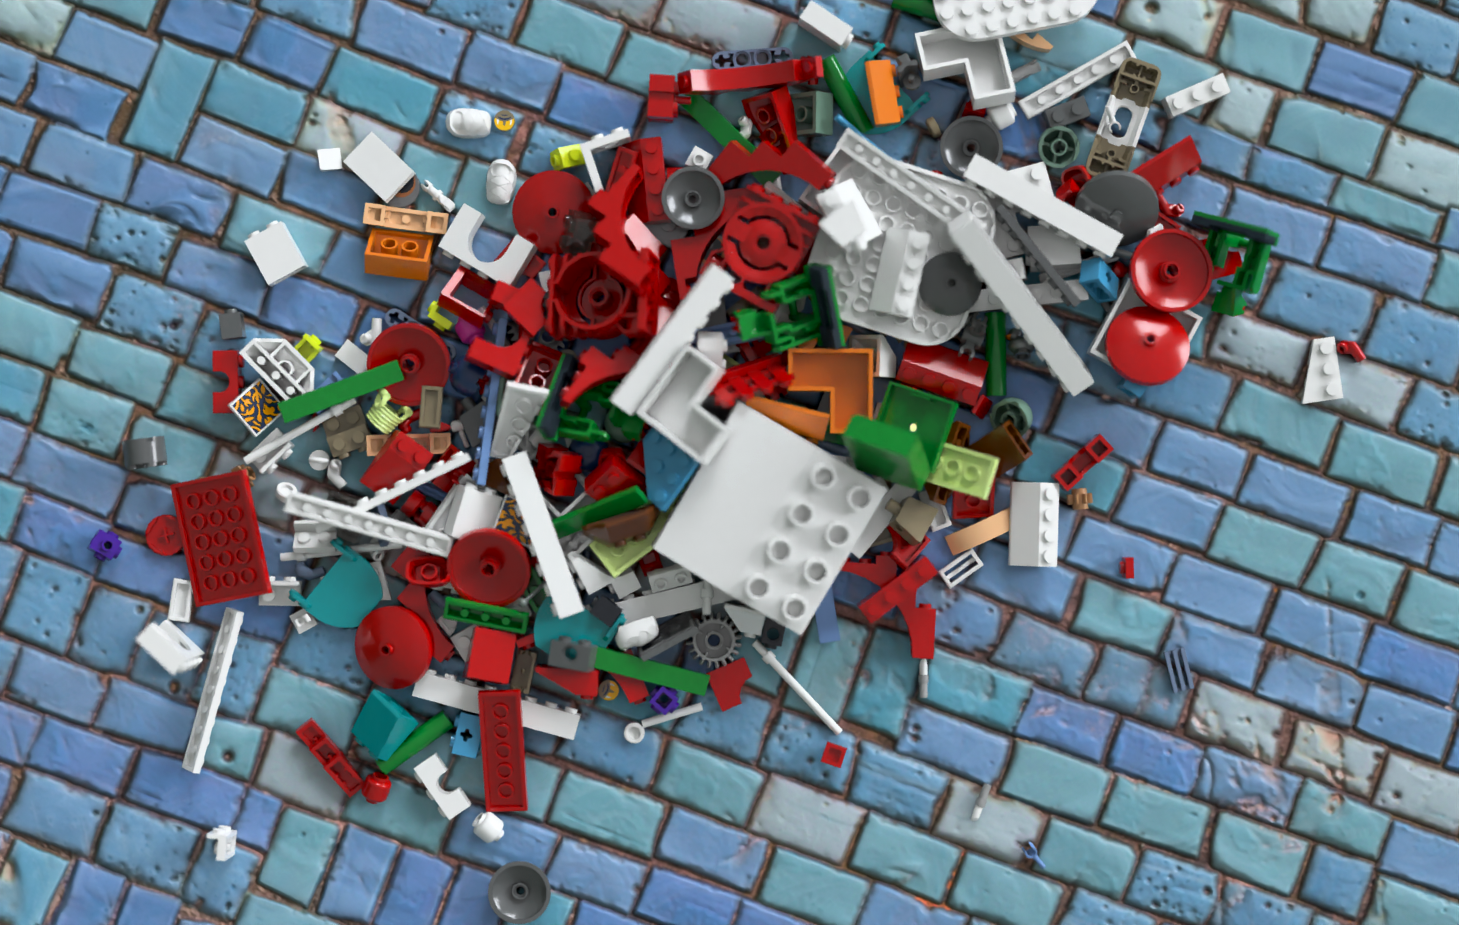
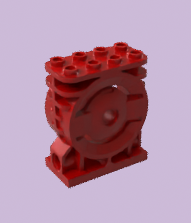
[698,182,821,314]
[545,247,660,341]

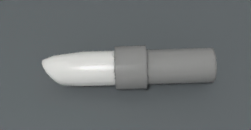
[918,659,929,698]
[971,783,992,821]

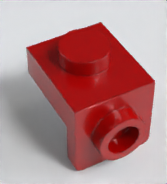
[662,277,689,311]

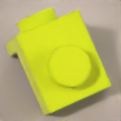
[550,144,586,171]
[427,300,455,332]
[294,333,323,363]

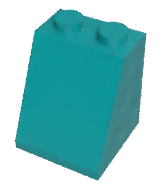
[351,689,419,761]

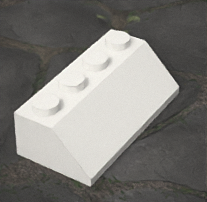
[869,227,930,319]
[1008,482,1059,567]

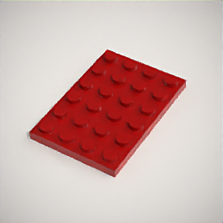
[170,469,272,607]

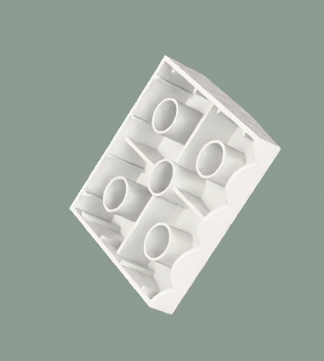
[651,399,888,635]

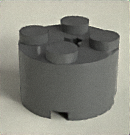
[122,436,168,470]

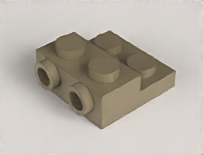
[322,404,372,460]

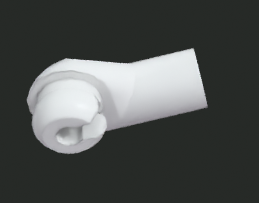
[360,318,382,346]
[327,459,347,490]

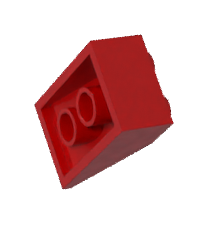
[514,340,562,416]
[359,430,434,505]
[584,452,649,513]
[535,664,600,700]

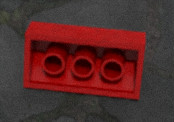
[1131,135,1202,197]
[621,136,671,225]
[896,342,989,406]

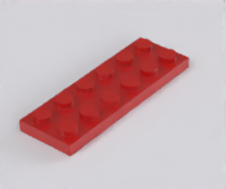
[478,689,528,812]

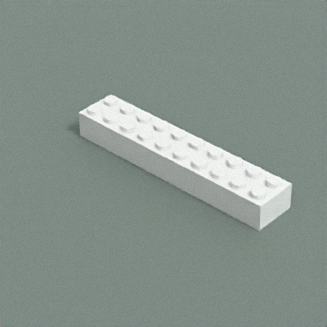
[947,209,1095,397]

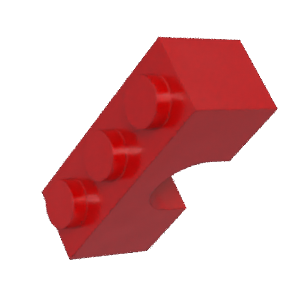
[212,350,245,414]
[1051,434,1114,491]

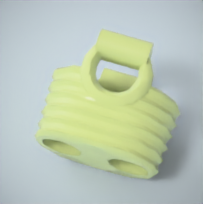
[366,388,413,435]

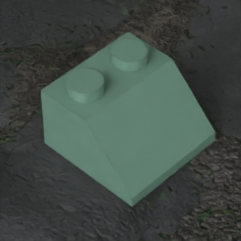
[790,91,833,137]

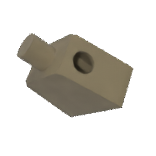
[885,497,939,546]

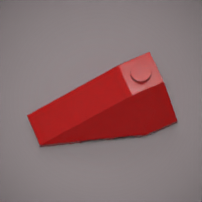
[741,85,798,175]

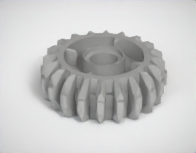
[686,612,742,668]

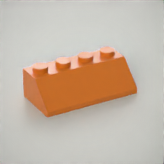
[746,396,830,444]

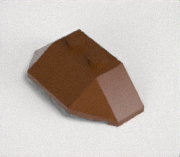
[924,421,971,505]
[582,503,662,549]

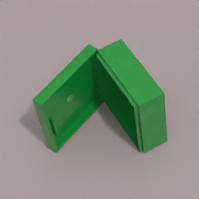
[842,381,959,491]

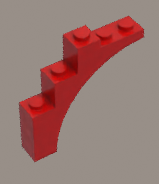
[587,163,654,295]
[559,345,673,409]
[840,551,936,659]

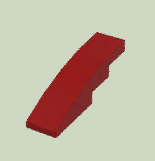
[296,717,364,797]

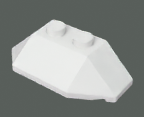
[239,338,315,400]

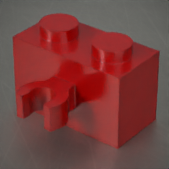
[430,443,476,494]

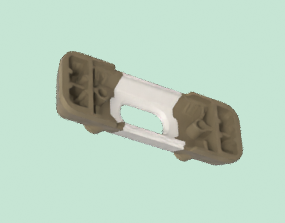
[1085,57,1161,177]

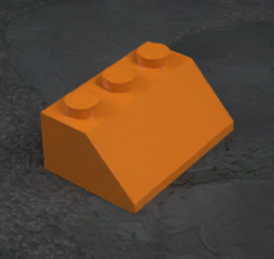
[865,60,904,128]
[364,227,434,281]

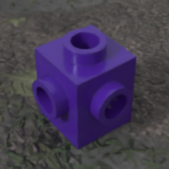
[87,529,122,562]
[649,685,679,715]

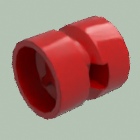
[400,490,438,528]

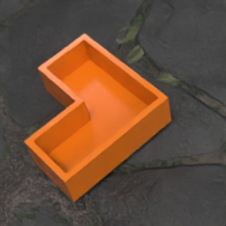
[788,348,873,434]

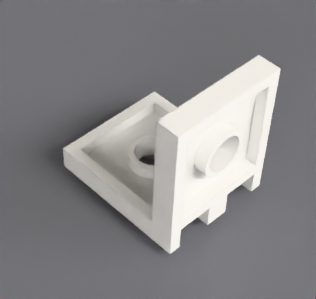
[580,127,632,193]

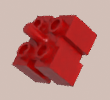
[647,74,691,123]
[533,443,582,496]

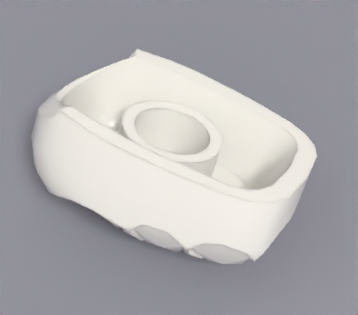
[445,108,491,139]
[486,159,517,205]
[615,616,659,651]

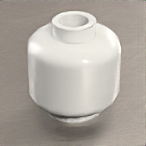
[984,103,1017,131]
[472,812,504,843]

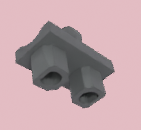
[896,53,921,91]

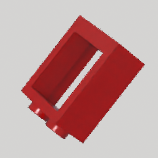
[437,265,499,329]

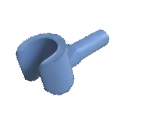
[1022,842,1046,869]

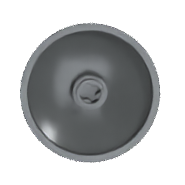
[1074,170,1159,247]

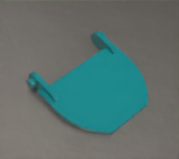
[838,41,931,135]
[288,537,383,628]
[534,595,627,658]

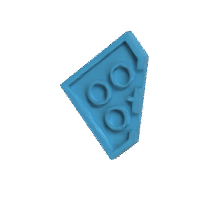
[643,426,700,512]

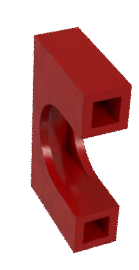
[464,280,545,380]
[856,554,938,624]

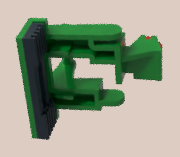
[1191,211,1280,317]
[730,262,846,352]
[535,353,649,444]

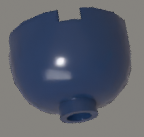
[448,355,486,397]
[569,439,609,472]

